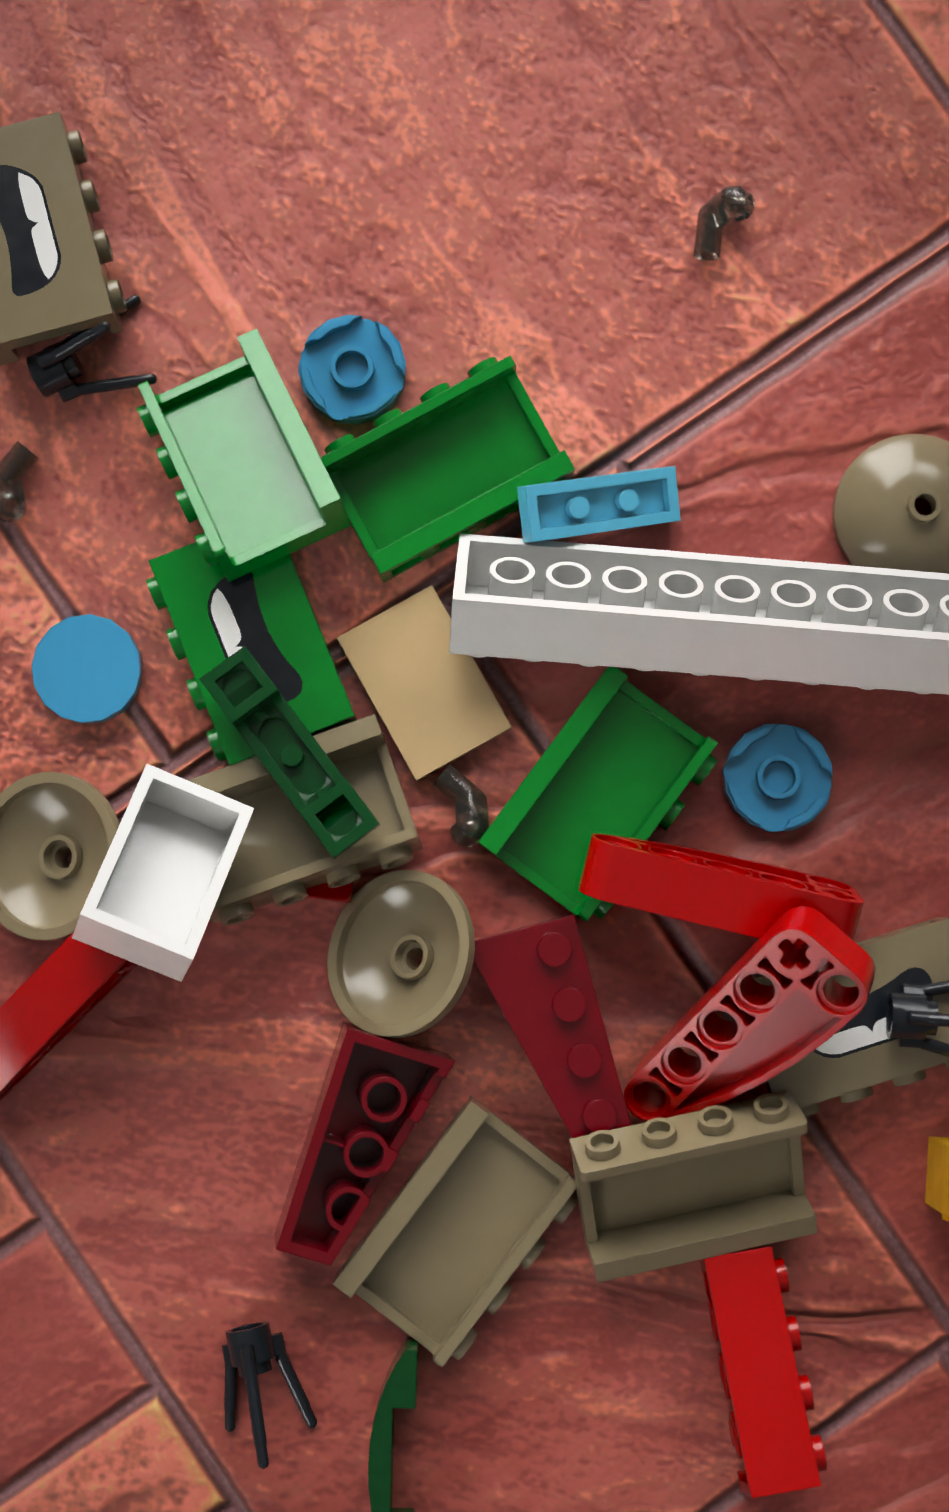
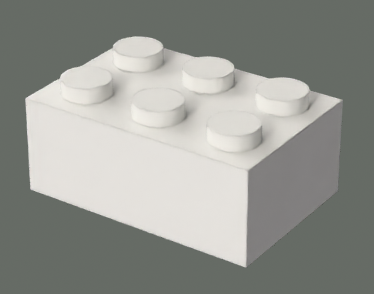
[72,764,254,982]

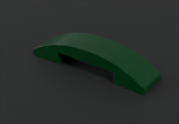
[199,646,380,859]
[368,1337,418,1512]

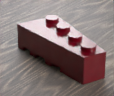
[474,914,631,1138]
[274,1021,456,1266]

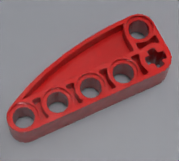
[578,833,864,945]
[624,906,876,1121]
[0,932,138,1101]

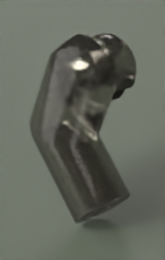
[693,186,755,261]
[0,441,39,522]
[433,764,489,847]

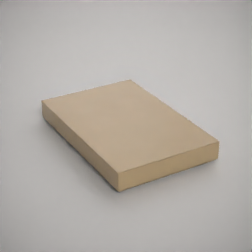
[337,585,512,781]

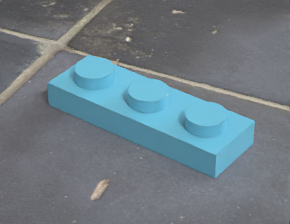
[517,466,681,542]

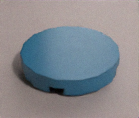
[298,315,406,425]
[32,614,143,724]
[722,724,833,832]

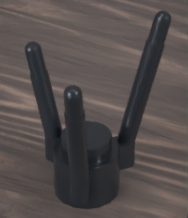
[26,295,157,403]
[886,980,949,1057]
[222,1321,317,1469]

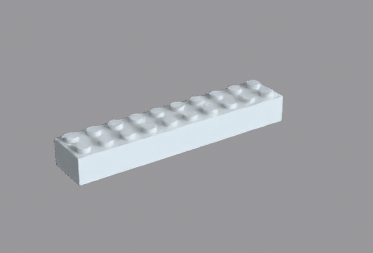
[449,533,949,695]

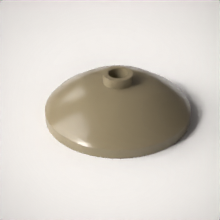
[832,434,949,574]
[0,772,120,940]
[327,870,475,1038]

